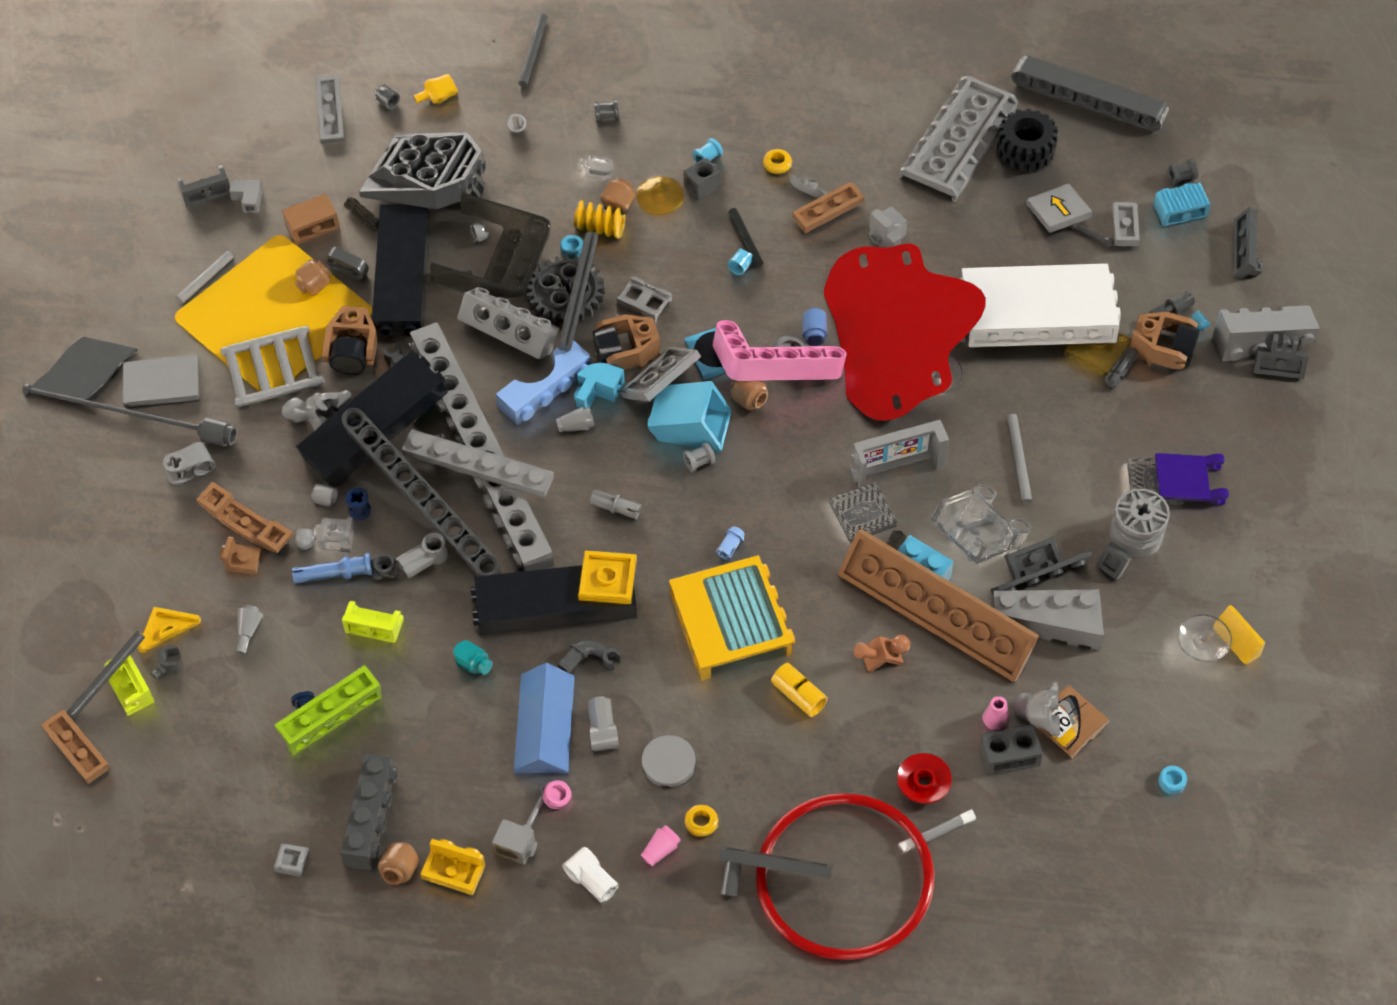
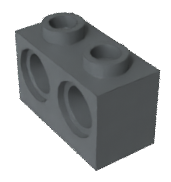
[979,725,1043,775]

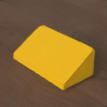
[1213,605,1265,665]

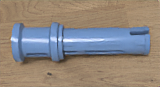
[292,552,373,584]

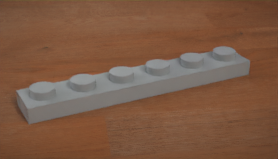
[402,429,554,498]

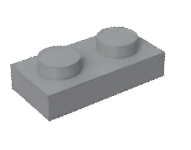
[1112,202,1140,246]

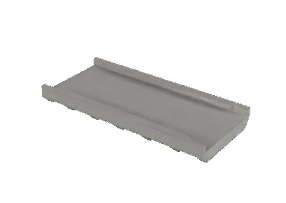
[899,76,1018,201]

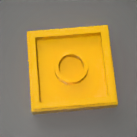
[578,550,637,604]

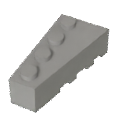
[1212,305,1320,362]
[991,589,1104,651]

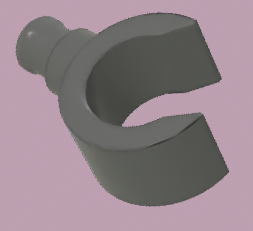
[150,645,181,679]

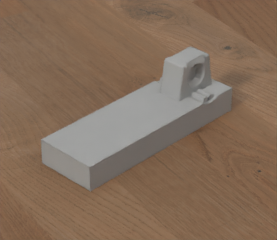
[315,75,345,144]

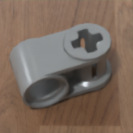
[163,442,215,485]

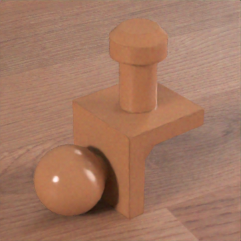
[853,634,911,673]

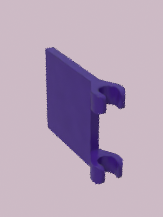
[1155,453,1229,505]

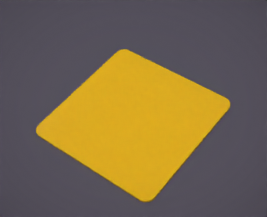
[175,235,372,392]

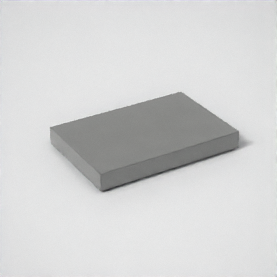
[619,347,701,402]
[123,355,200,408]

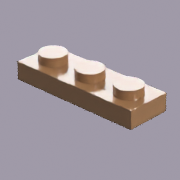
[792,182,865,234]
[41,709,110,784]

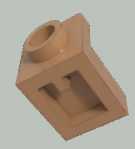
[220,537,263,575]

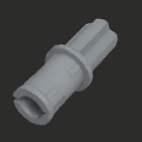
[590,490,641,520]

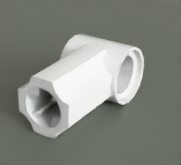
[562,847,618,903]

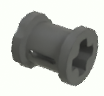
[594,100,619,122]
[1168,159,1198,185]

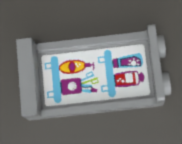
[849,420,949,490]

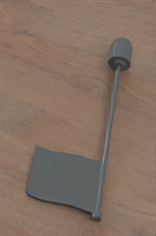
[22,337,237,447]

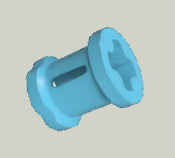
[692,138,723,163]

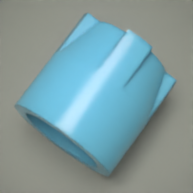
[727,248,753,275]

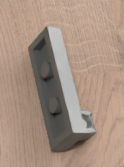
[1234,207,1263,279]

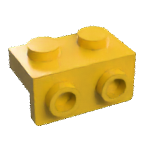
[420,839,485,895]

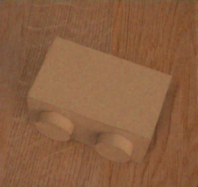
[282,193,340,245]

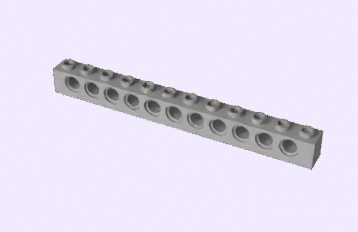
[408,322,554,571]

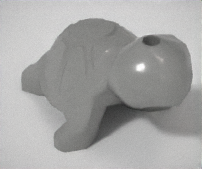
[281,390,352,430]
[1014,682,1060,736]

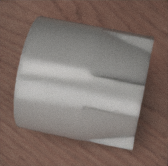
[311,483,338,507]

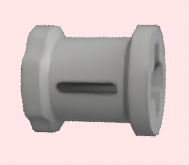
[683,442,715,472]

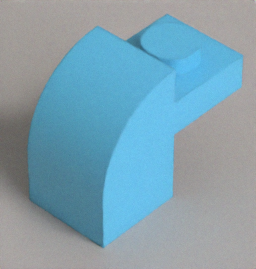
[574,363,625,409]

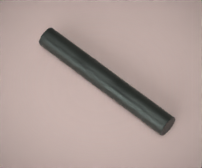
[728,208,764,267]

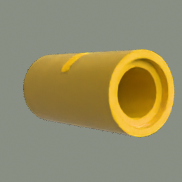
[771,663,828,717]

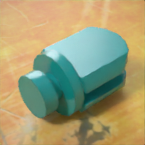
[453,640,493,675]

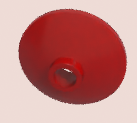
[897,753,952,804]

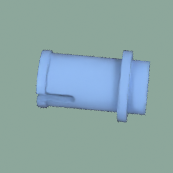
[716,526,745,561]

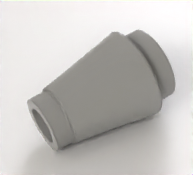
[556,406,595,433]

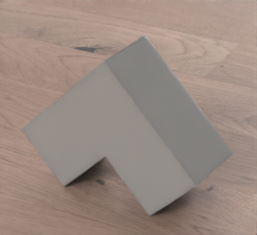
[229,179,263,213]

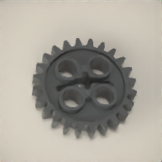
[526,255,605,324]

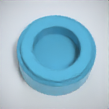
[560,235,583,259]
[1158,766,1187,794]

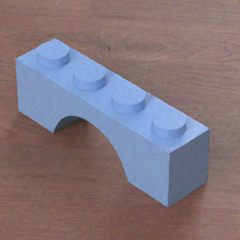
[496,340,591,426]

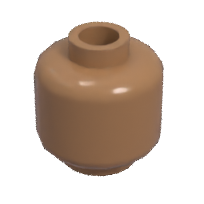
[600,178,635,214]
[295,260,331,295]
[731,380,768,410]
[378,842,419,885]

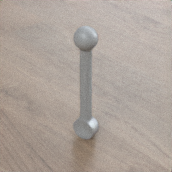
[523,785,546,829]

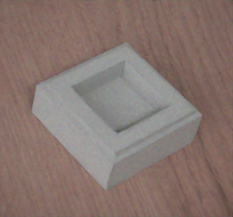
[274,843,309,877]

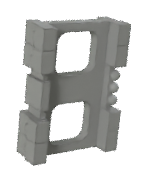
[616,276,672,323]

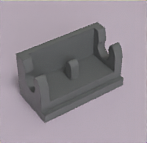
[177,165,230,207]

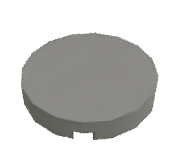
[642,735,696,787]

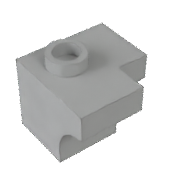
[869,206,907,248]

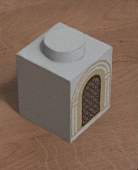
[492,819,537,865]

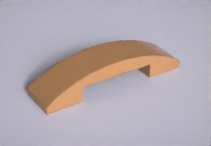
[196,482,293,553]

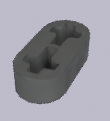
[324,247,369,280]

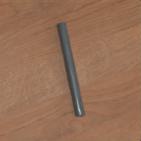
[518,13,548,87]
[66,631,145,719]

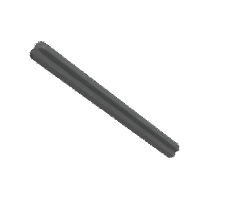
[558,231,598,352]

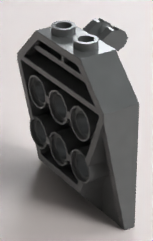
[359,132,486,209]

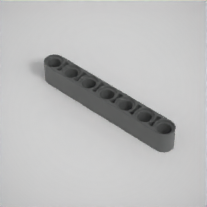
[1011,56,1169,131]

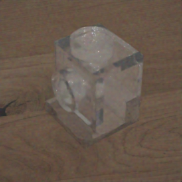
[314,517,355,553]

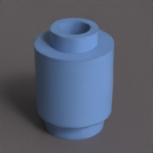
[802,308,827,346]

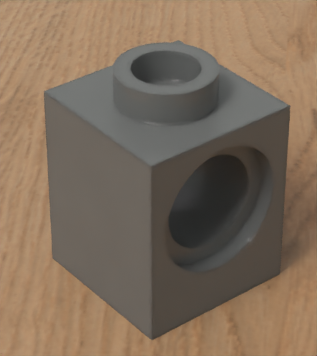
[684,157,721,200]

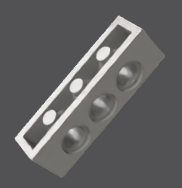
[457,287,559,359]

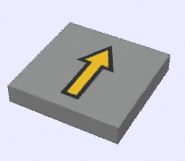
[1027,184,1092,233]

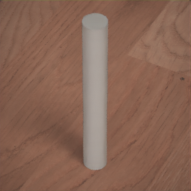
[176,251,234,304]

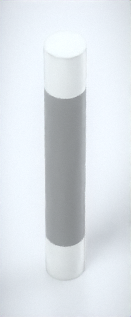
[898,810,976,854]

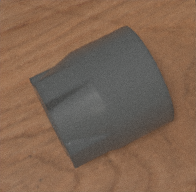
[375,84,400,109]

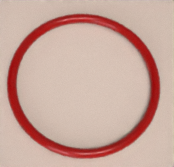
[756,793,935,960]

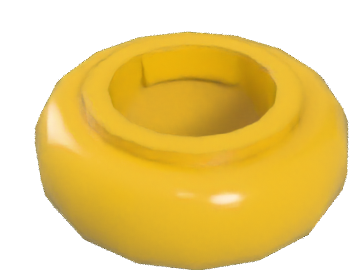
[763,149,792,175]
[684,805,719,837]

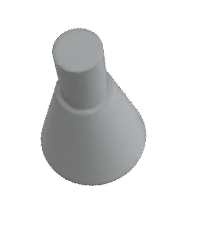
[236,605,263,655]

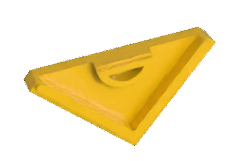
[138,607,201,653]

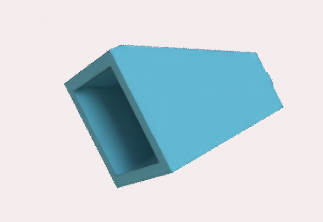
[647,381,732,452]

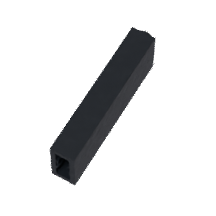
[372,205,430,337]
[296,350,448,487]
[470,565,637,635]

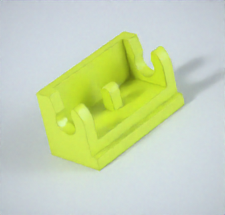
[342,601,404,643]
[104,656,154,716]

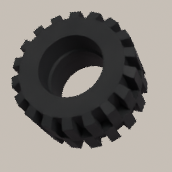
[997,109,1058,172]

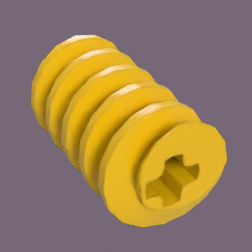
[573,200,626,239]

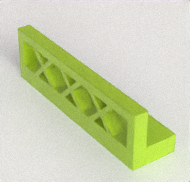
[275,665,382,757]

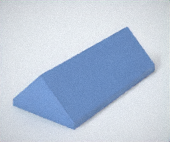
[514,663,575,774]

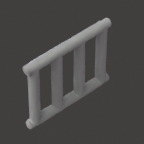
[220,326,325,407]

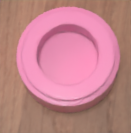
[543,780,571,809]

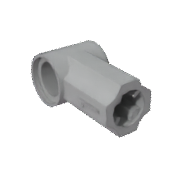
[396,532,449,579]
[588,696,619,752]

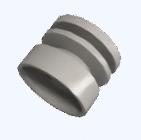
[1109,489,1170,557]

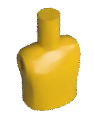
[413,74,458,104]

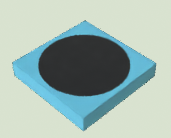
[684,328,726,380]

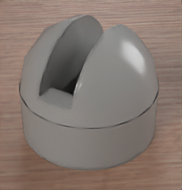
[507,113,526,132]
[470,223,489,243]
[294,528,315,550]

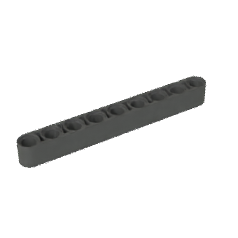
[342,408,501,576]

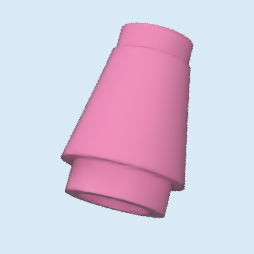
[983,696,1009,730]
[640,825,681,867]

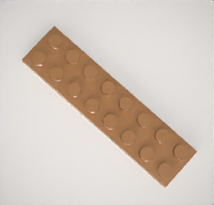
[837,529,1039,682]

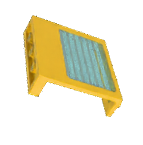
[669,555,795,681]

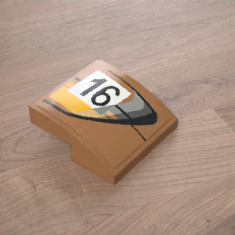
[1037,685,1110,759]

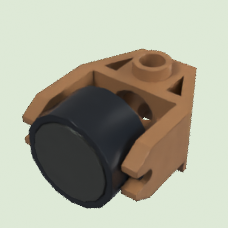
[322,306,377,375]
[1130,312,1200,369]
[592,314,660,370]

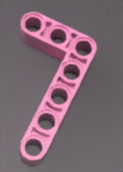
[713,320,847,381]

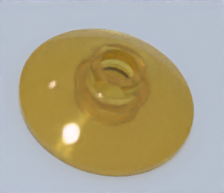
[637,176,684,215]

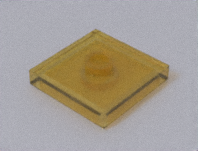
[1064,332,1132,377]

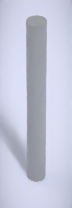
[1007,414,1032,504]

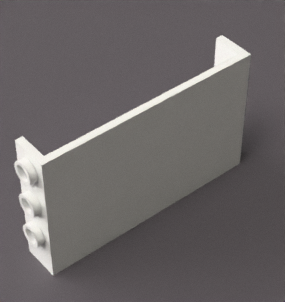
[958,264,1121,347]

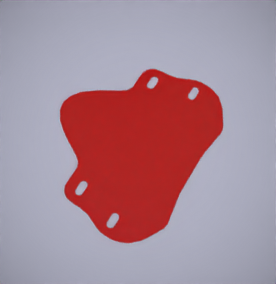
[824,243,986,421]

